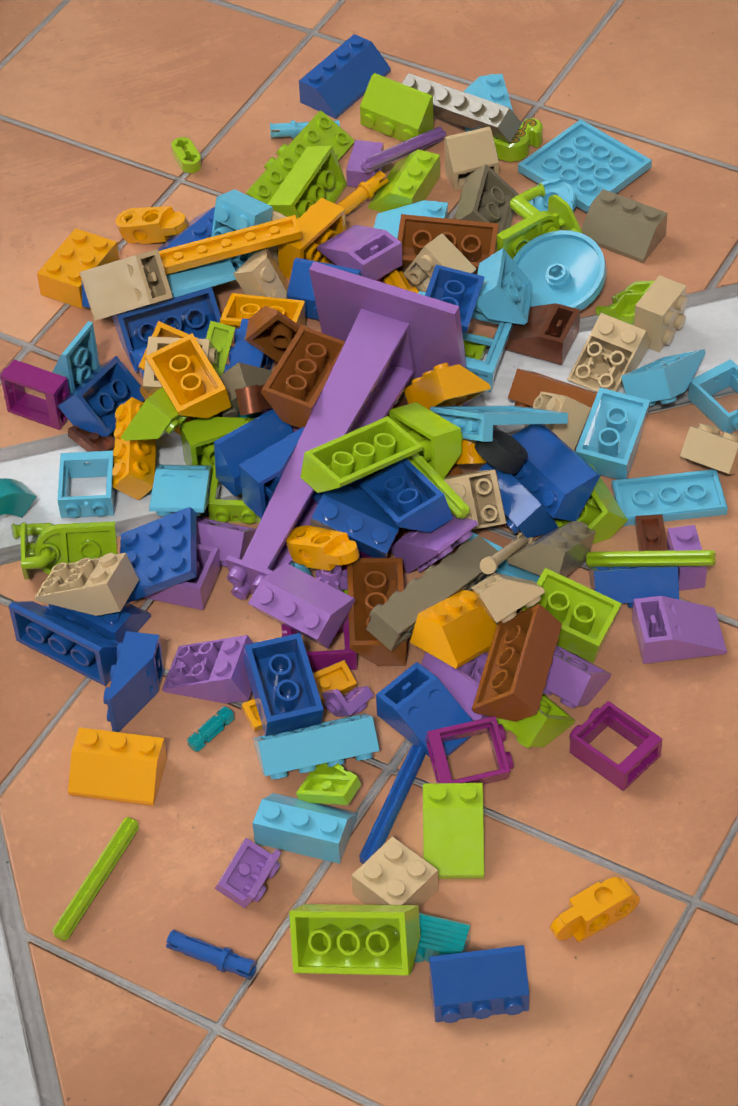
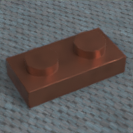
[68,425,115,452]
[635,514,668,551]

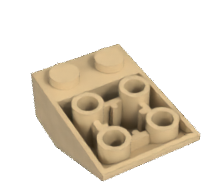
[80,249,173,321]
[567,313,651,393]
[34,553,139,616]

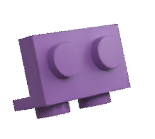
[214,838,281,908]

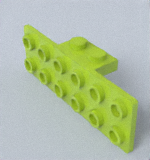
[246,110,355,204]

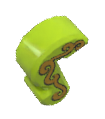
[493,118,543,162]

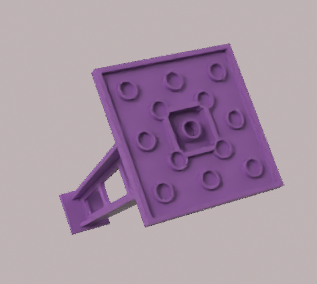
[225,262,470,600]

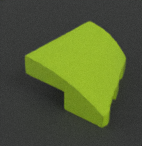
[595,281,654,324]

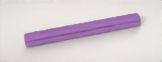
[360,127,446,173]

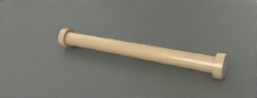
[480,532,534,574]

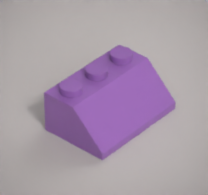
[196,517,256,567]
[248,562,356,649]
[543,646,612,708]
[421,652,491,721]

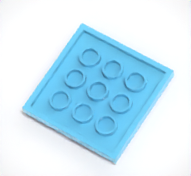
[518,119,652,213]

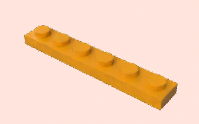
[159,215,302,275]

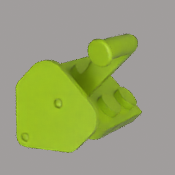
[497,183,582,260]
[11,521,118,580]

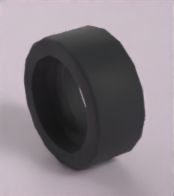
[475,428,528,474]

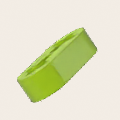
[171,137,202,173]

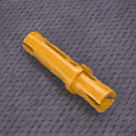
[337,171,388,216]

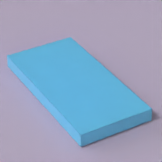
[611,469,728,526]

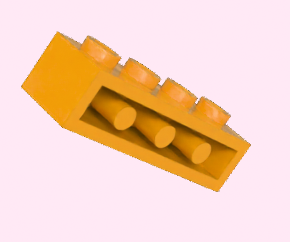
[112,397,156,501]

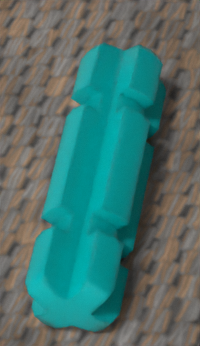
[187,706,235,752]

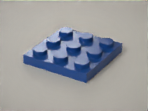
[120,507,197,604]

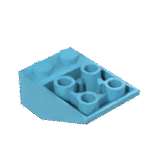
[211,189,273,271]
[149,464,212,516]

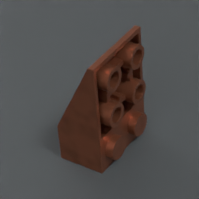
[493,303,580,365]

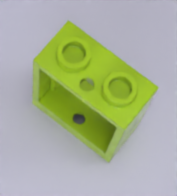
[208,461,261,524]

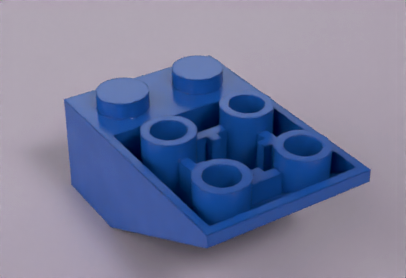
[239,427,305,519]
[103,631,165,732]
[376,662,473,758]

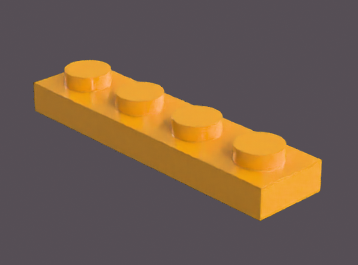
[241,660,357,732]

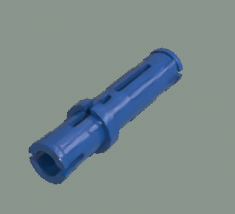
[166,929,257,980]

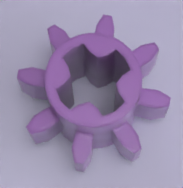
[316,565,348,592]

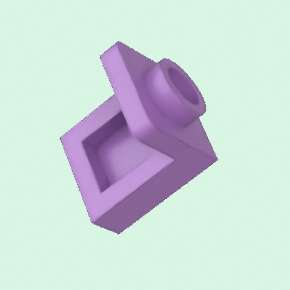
[322,686,374,717]

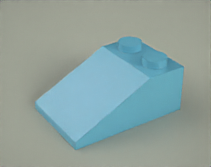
[374,200,448,239]
[52,321,100,394]
[621,349,706,406]
[575,387,650,480]

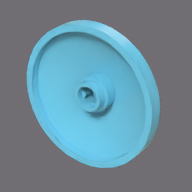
[513,230,607,311]

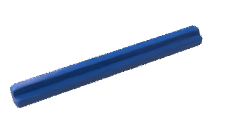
[359,744,425,864]

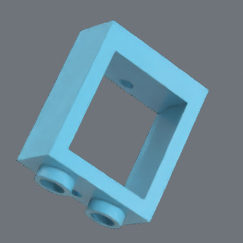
[688,359,738,433]
[57,451,115,518]

